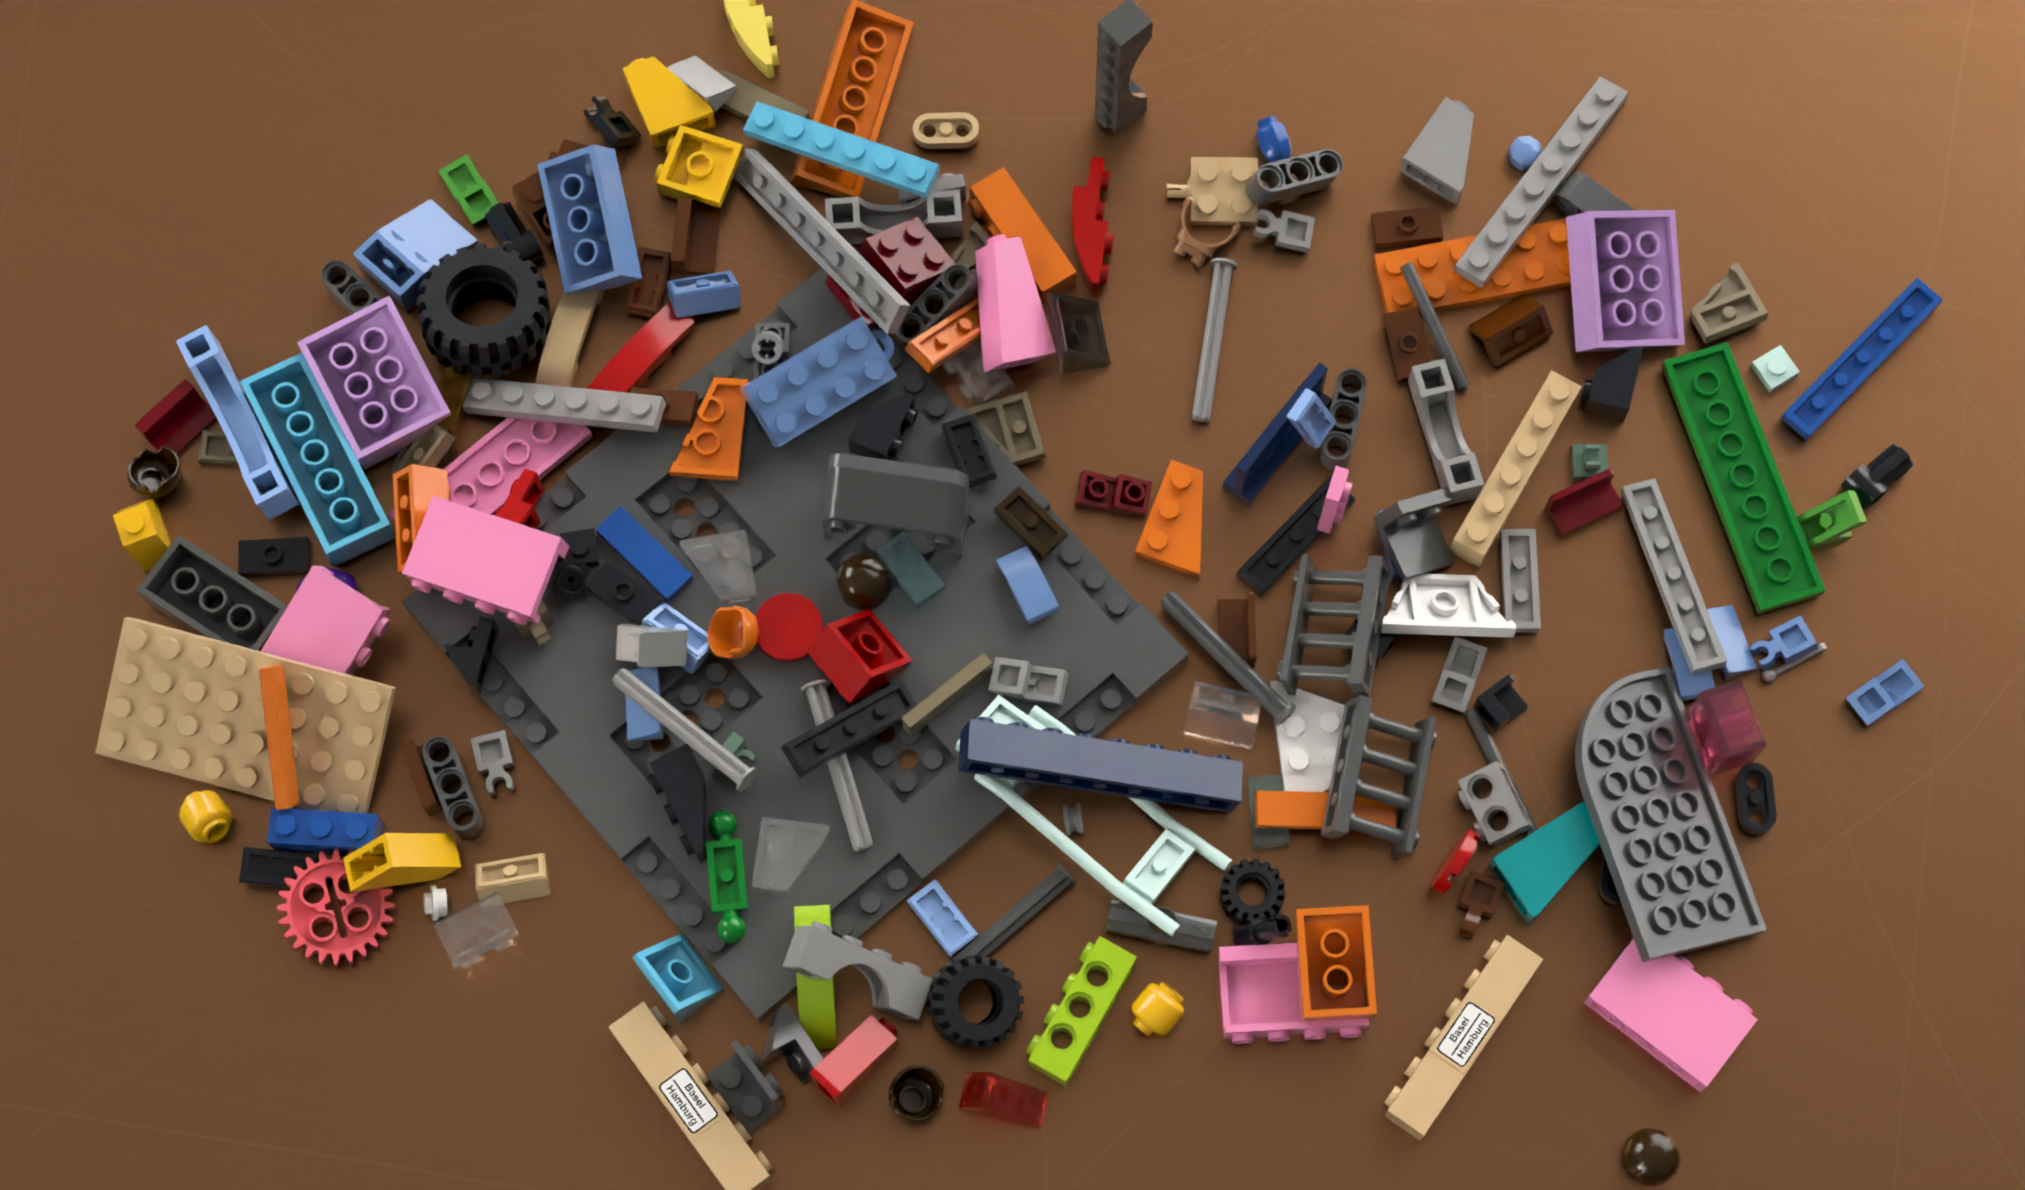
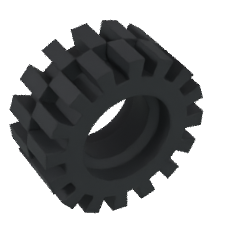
[1220,858,1286,925]

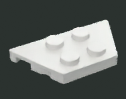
[1380,573,1516,638]
[1270,681,1345,792]

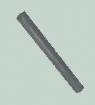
[1400,262,1470,390]
[1464,707,1538,837]

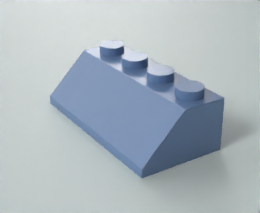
[537,144,643,295]

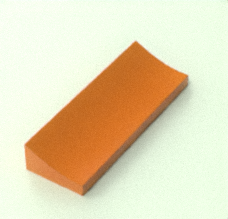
[790,0,914,198]

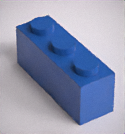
[267,808,385,856]

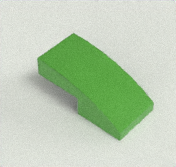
[438,154,499,226]

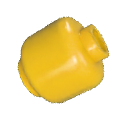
[179,790,233,843]
[1131,981,1184,1036]

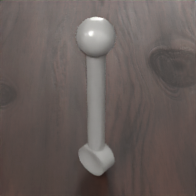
[1762,642,1828,683]

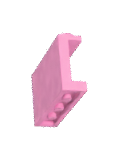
[402,496,570,625]
[261,565,392,675]
[1584,938,1758,1093]
[1217,943,1370,1044]

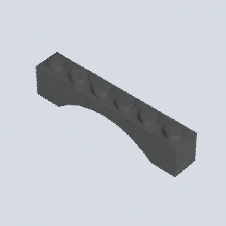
[1094,0,1153,134]

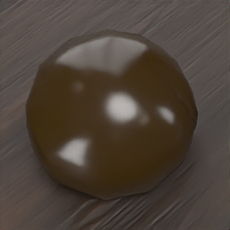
[126,446,181,498]
[836,553,891,610]
[888,1065,945,1123]
[1623,1128,1681,1184]

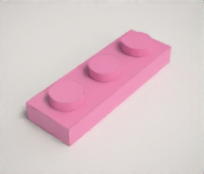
[1317,466,1353,534]

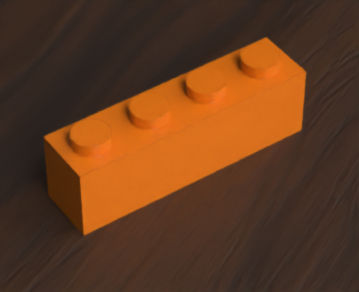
[968,167,1077,305]

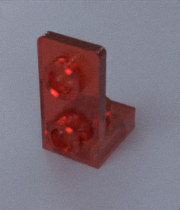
[958,1072,1048,1127]

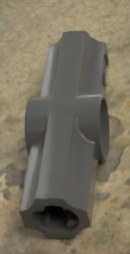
[1105,899,1217,953]

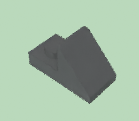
[761,1003,823,1083]

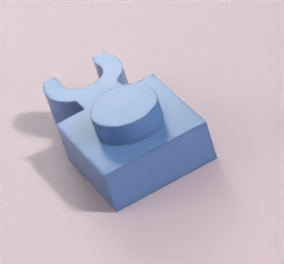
[1750,616,1818,670]

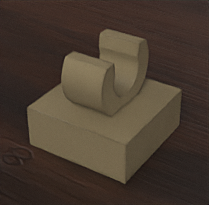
[514,599,554,646]

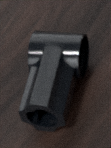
[485,202,544,262]
[1841,444,1913,510]

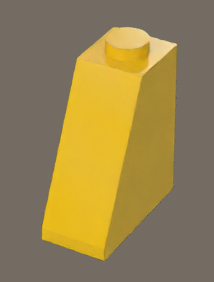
[623,56,716,149]
[113,498,171,572]
[343,833,461,892]

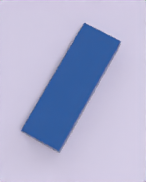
[596,505,693,602]

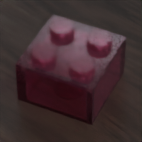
[1687,680,1766,775]

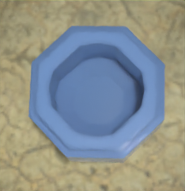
[1508,135,1542,171]

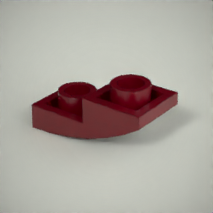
[1074,470,1152,516]

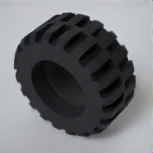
[417,244,551,378]

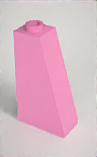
[975,234,1057,373]

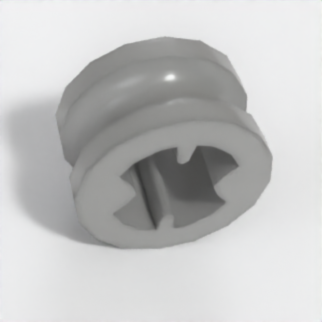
[752,331,784,364]
[1062,802,1084,836]

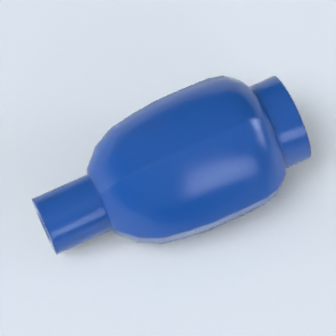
[1256,116,1292,174]

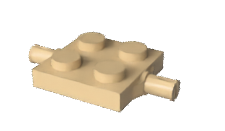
[1167,157,1269,226]

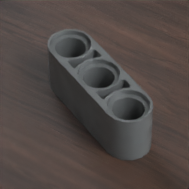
[1245,149,1344,204]
[1553,171,1635,216]
[321,260,383,315]
[895,264,978,345]
[1320,368,1367,471]
[423,736,483,838]

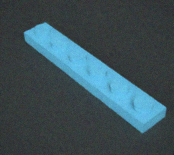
[743,101,940,199]

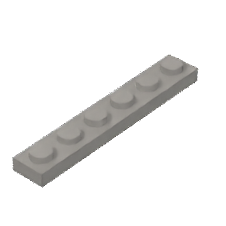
[462,378,666,433]
[1621,478,1727,675]

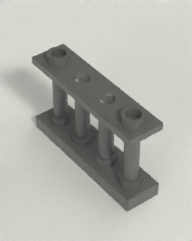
[1277,554,1391,698]
[1321,695,1437,859]

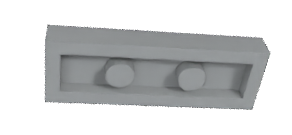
[1499,529,1541,633]

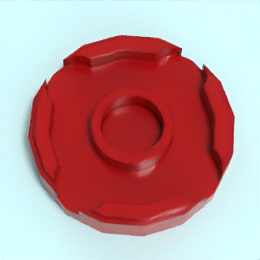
[755,593,823,663]
[1430,828,1480,894]

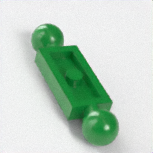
[706,810,749,943]

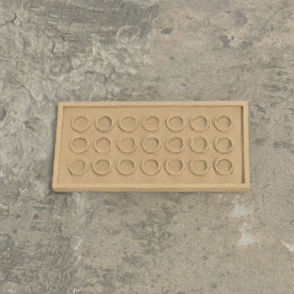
[95,617,396,813]

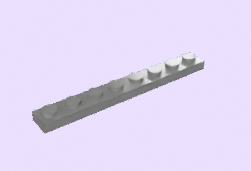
[1454,76,1629,289]
[733,148,910,334]

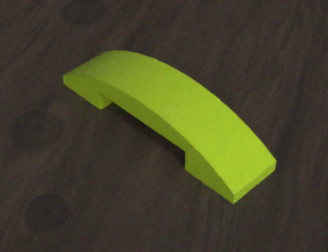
[794,904,838,1050]

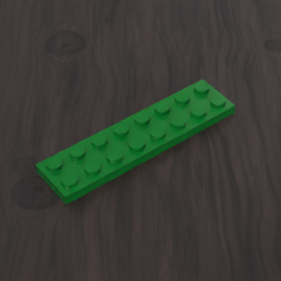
[1661,342,1826,614]

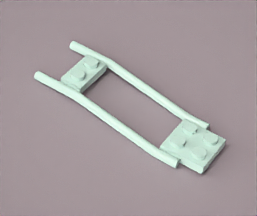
[955,695,1232,936]

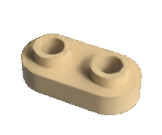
[912,112,979,149]

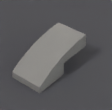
[1432,636,1488,713]
[988,657,1069,707]

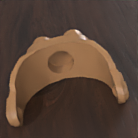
[1173,195,1241,267]

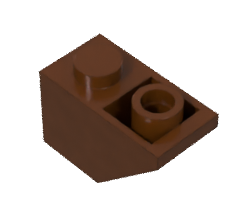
[512,171,554,245]

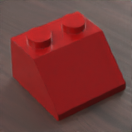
[806,608,913,703]

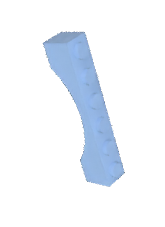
[176,325,300,520]

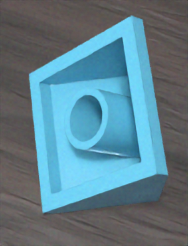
[632,933,724,1023]

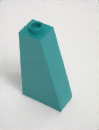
[1488,801,1600,925]

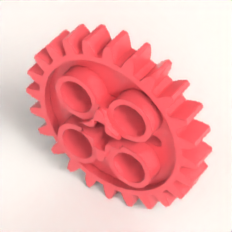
[277,849,395,967]

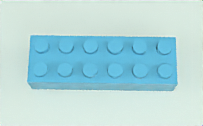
[240,353,395,566]

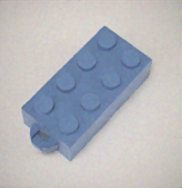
[739,317,897,448]

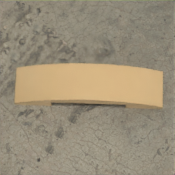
[535,290,605,387]

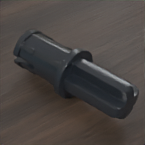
[1232,914,1292,945]

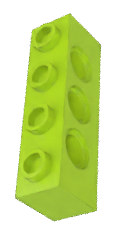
[1026,936,1137,1087]

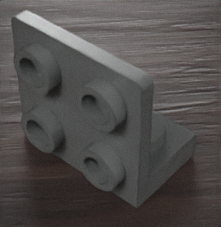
[1373,487,1454,580]
[706,1040,785,1135]

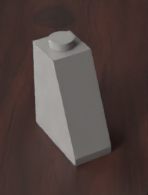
[1400,97,1474,205]

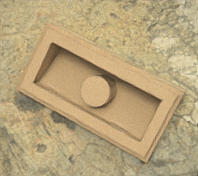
[475,853,551,907]

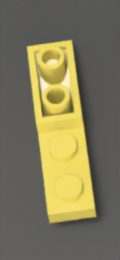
[723,0,780,79]

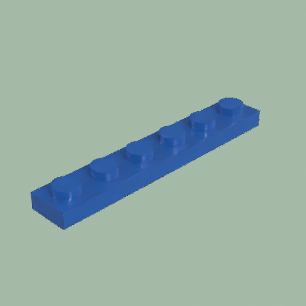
[1781,277,1943,441]

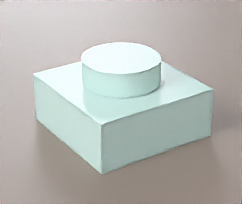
[1750,345,1800,393]

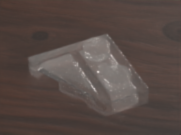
[680,529,758,605]
[751,817,831,894]

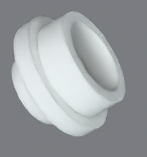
[423,885,447,921]

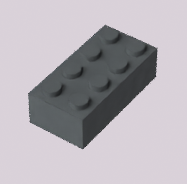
[136,535,288,651]

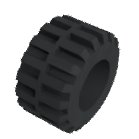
[927,956,1024,1048]

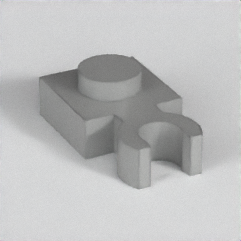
[1253,210,1315,253]
[470,730,514,796]

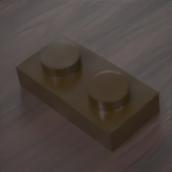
[994,486,1068,560]

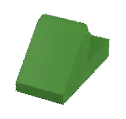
[1797,490,1867,550]

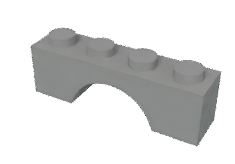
[825,190,963,244]
[1408,358,1484,506]
[782,922,933,1020]

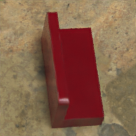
[135,379,218,455]
[1545,468,1623,538]

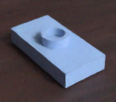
[1286,388,1336,449]
[907,880,979,959]

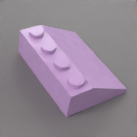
[1566,210,1685,352]
[297,295,451,469]

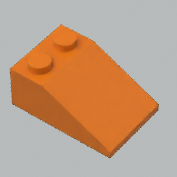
[1296,905,1377,1021]

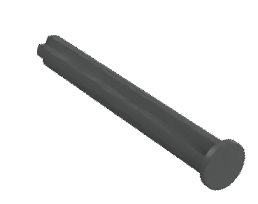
[1161,591,1296,726]
[930,863,1076,989]

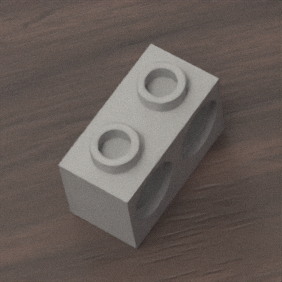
[1458,761,1534,846]

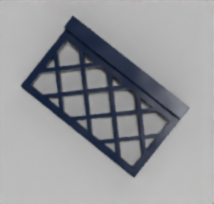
[1223,362,1332,506]

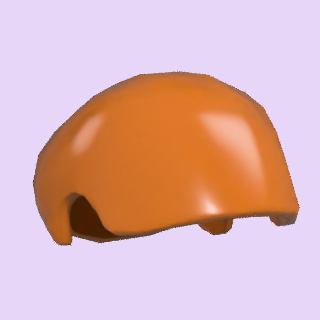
[707,606,759,659]

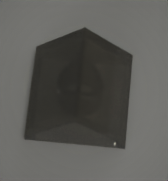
[1047,292,1111,374]

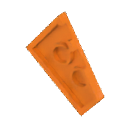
[669,377,749,481]
[1135,460,1203,578]

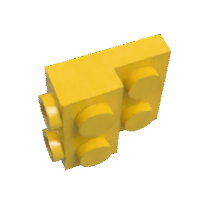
[654,125,744,208]

